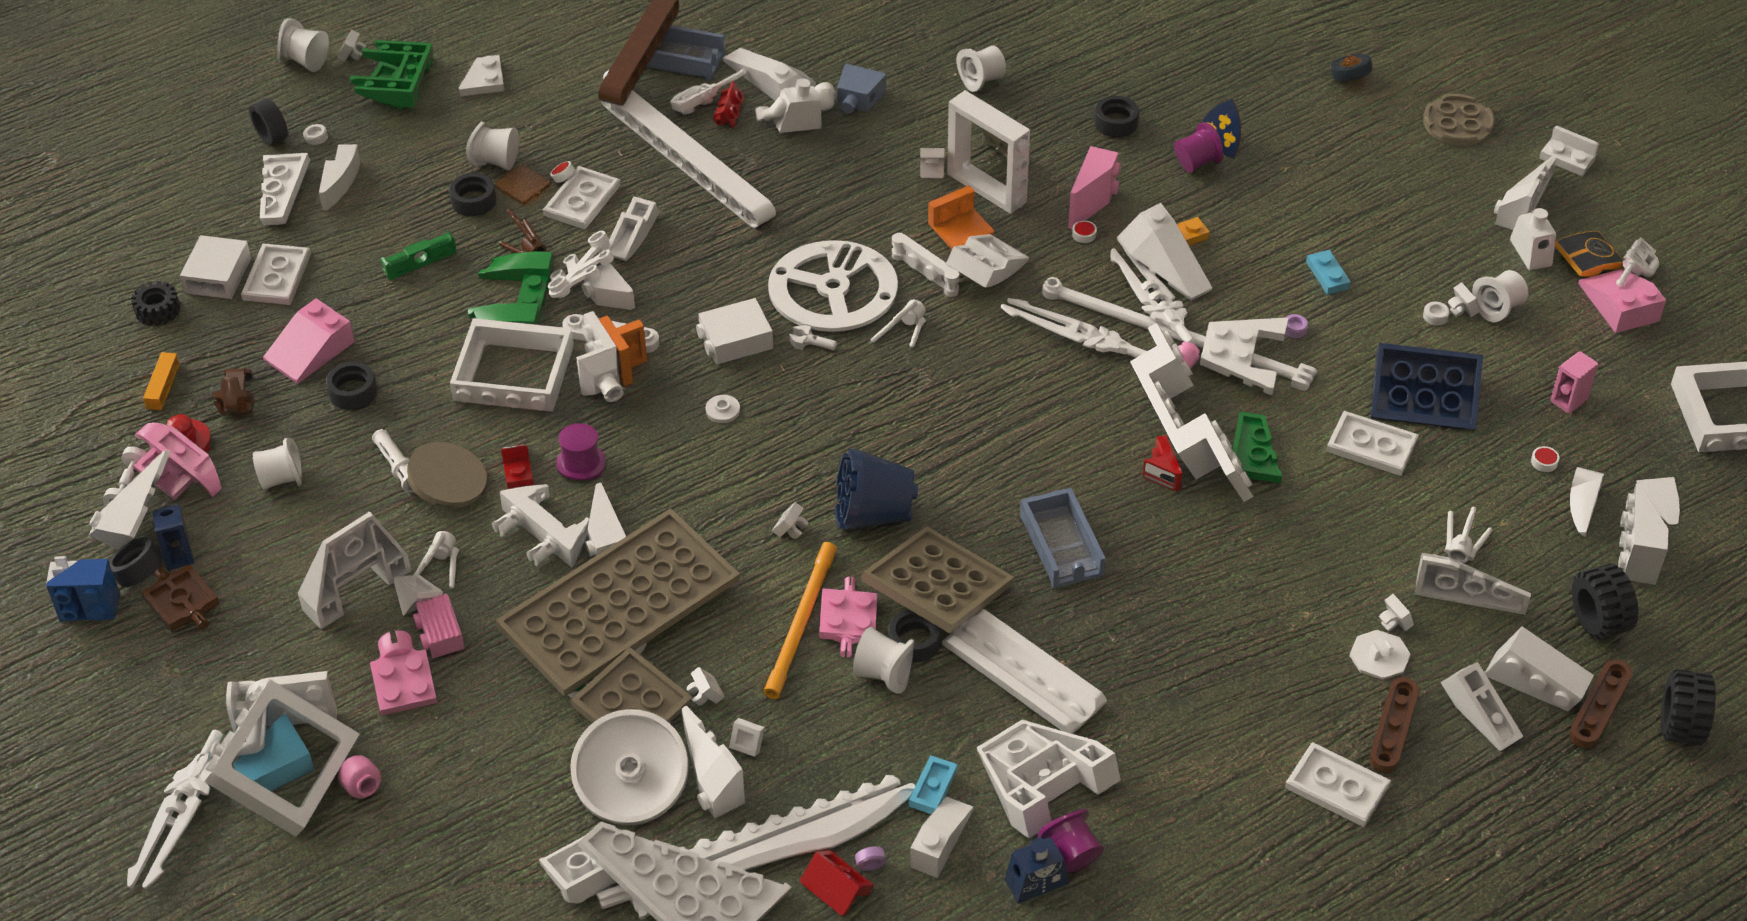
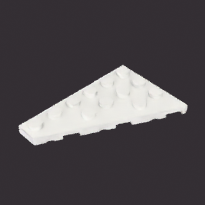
[578,822,791,921]

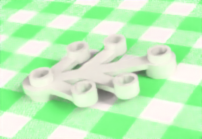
[548,231,614,298]

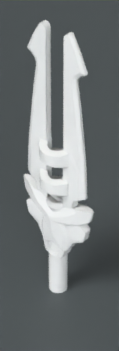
[1110,248,1196,344]
[1001,298,1147,358]
[127,730,223,890]

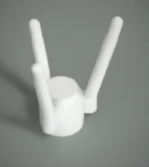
[871,299,926,348]
[1444,507,1493,563]
[414,531,459,589]

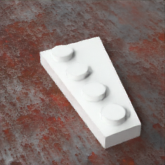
[260,153,310,225]

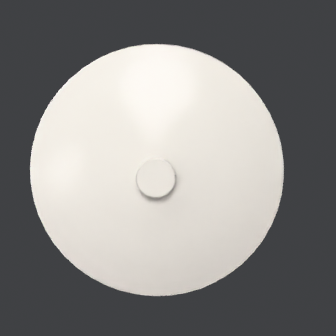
[571,709,688,826]

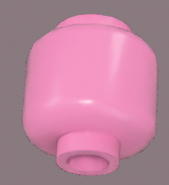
[337,755,381,799]

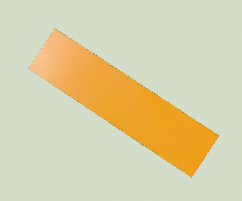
[143,352,180,410]

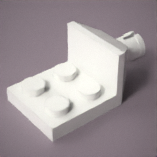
[576,311,624,402]

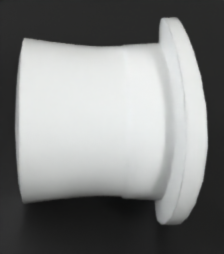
[957,46,1006,92]
[1472,270,1528,323]
[253,438,302,490]

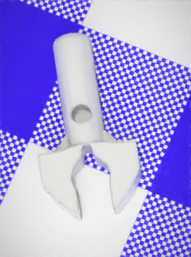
[790,325,837,350]

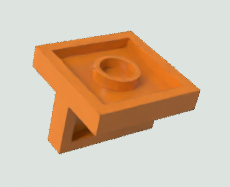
[599,315,647,386]

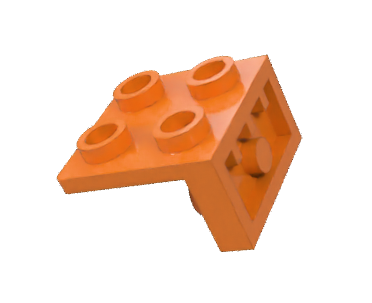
[928,185,994,249]

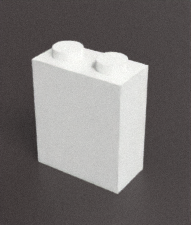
[180,235,251,299]
[696,298,773,365]

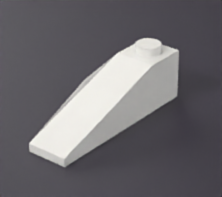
[723,48,816,101]
[1494,156,1557,230]
[1117,203,1212,301]
[89,450,170,550]
[1415,553,1531,615]
[682,706,745,819]

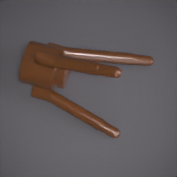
[499,209,546,253]

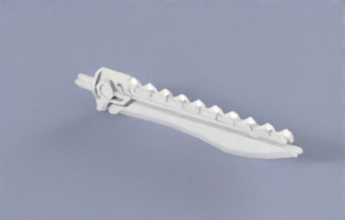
[596,775,915,919]

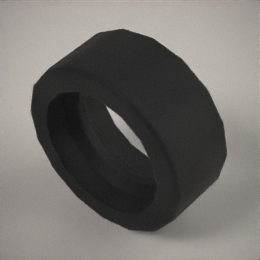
[1094,96,1139,137]
[249,98,288,145]
[449,173,497,216]
[326,362,377,410]
[109,537,163,587]
[889,609,941,663]

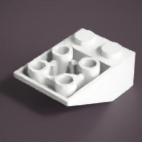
[1618,483,1668,585]

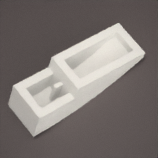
[319,145,361,210]
[607,197,659,261]

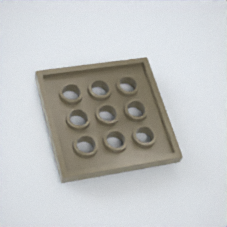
[861,526,1014,634]

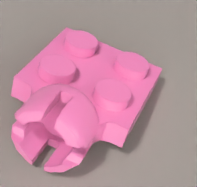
[370,630,437,716]

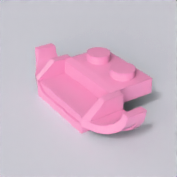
[134,423,222,501]

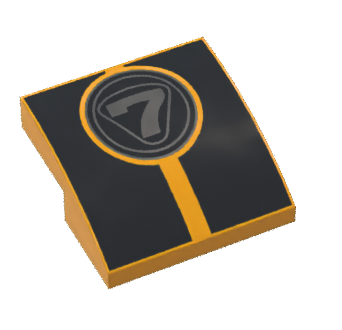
[1555,231,1624,277]

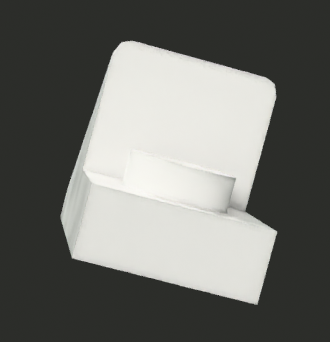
[920,148,944,178]

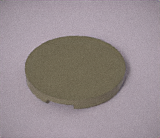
[1423,94,1495,146]
[407,442,487,508]

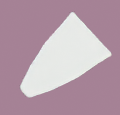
[1636,477,1680,525]

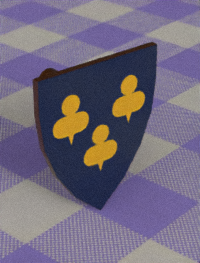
[1202,99,1241,159]

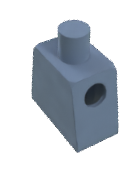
[837,64,886,114]

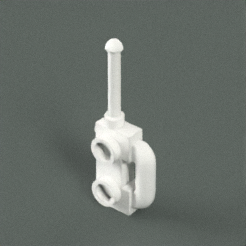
[670,69,747,115]
[1616,237,1659,287]

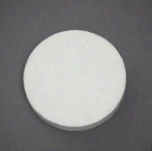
[705,395,740,423]

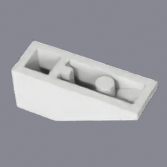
[585,483,626,557]
[1441,662,1524,751]
[910,797,973,878]

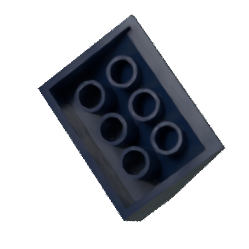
[1370,343,1483,431]

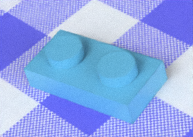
[1306,250,1351,295]
[909,755,958,814]

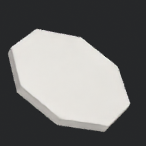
[1350,630,1410,680]

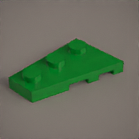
[1233,411,1282,483]

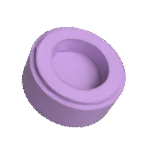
[1285,314,1308,338]
[855,847,886,871]

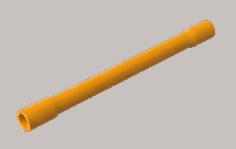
[763,542,837,699]

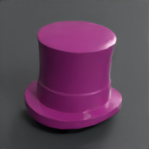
[1174,122,1223,173]
[556,423,606,480]
[1038,808,1104,873]

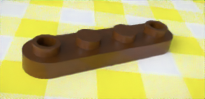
[1569,660,1632,748]
[1369,677,1419,773]

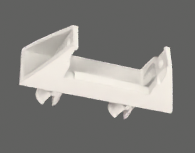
[492,484,589,567]

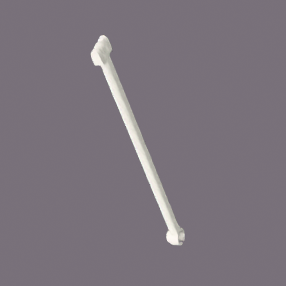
[1042,277,1317,391]

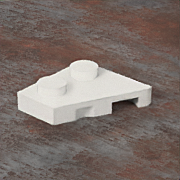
[459,55,504,97]

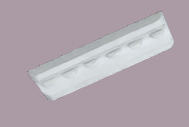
[942,609,1107,734]

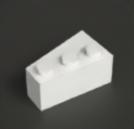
[1485,627,1594,711]

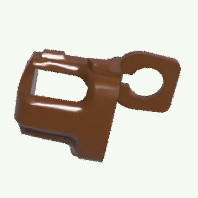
[213,368,255,416]

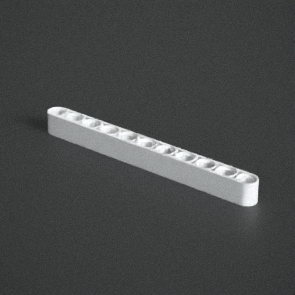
[601,91,776,228]

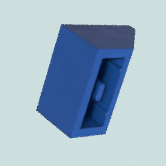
[46,559,120,621]

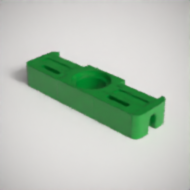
[381,231,457,280]

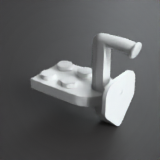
[211,671,337,758]

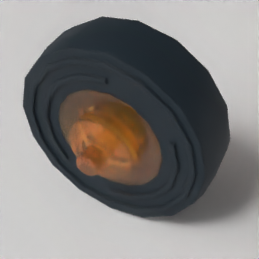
[1331,54,1372,81]

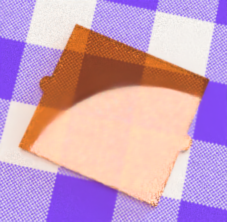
[494,164,551,206]

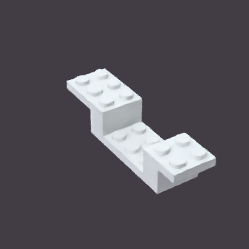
[1130,323,1253,502]

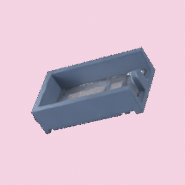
[647,25,725,81]
[1020,488,1106,589]

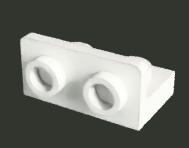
[1539,126,1599,176]

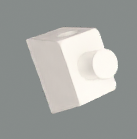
[1510,208,1556,271]

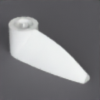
[1570,467,1604,537]

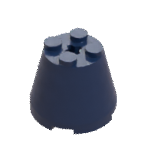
[834,448,918,530]

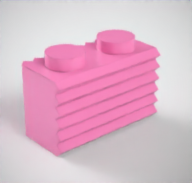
[1550,352,1598,414]
[413,594,465,658]

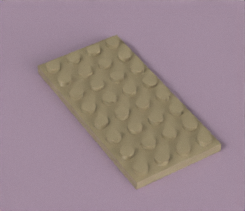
[496,508,740,697]

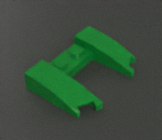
[350,40,434,108]
[468,252,554,325]

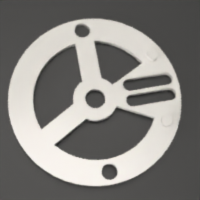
[768,240,898,332]

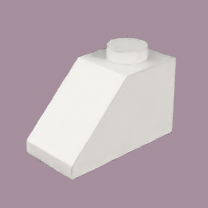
[582,263,635,310]

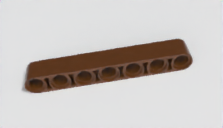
[598,0,679,106]

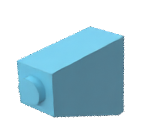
[233,714,314,791]

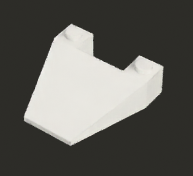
[298,512,411,629]
[977,720,1121,838]

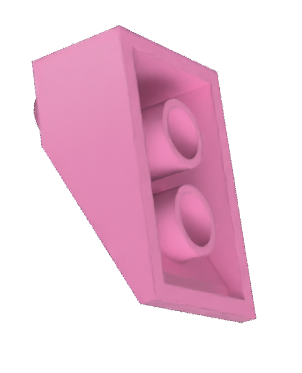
[1068,146,1121,229]
[1578,269,1666,333]
[263,298,355,384]

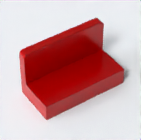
[800,850,874,915]

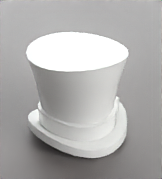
[277,18,329,72]
[466,122,519,171]
[853,627,915,694]

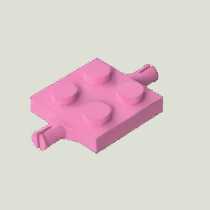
[819,576,877,658]

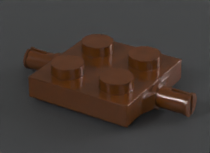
[141,565,219,632]

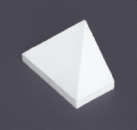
[394,575,443,616]

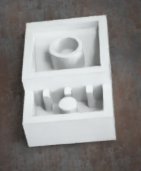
[946,234,1029,288]

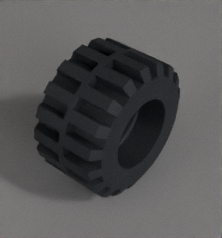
[1572,563,1639,640]
[1661,669,1716,746]

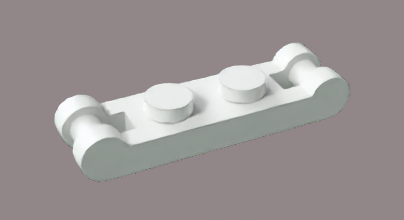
[892,233,959,297]

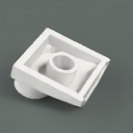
[539,833,616,903]

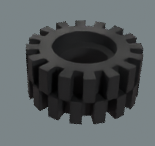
[131,281,181,326]

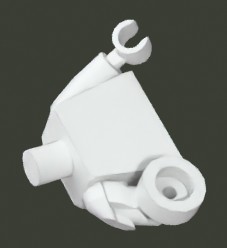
[755,78,837,133]

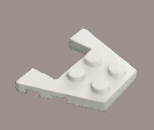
[1200,318,1288,395]

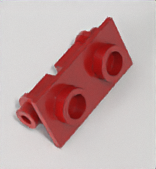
[713,81,744,129]

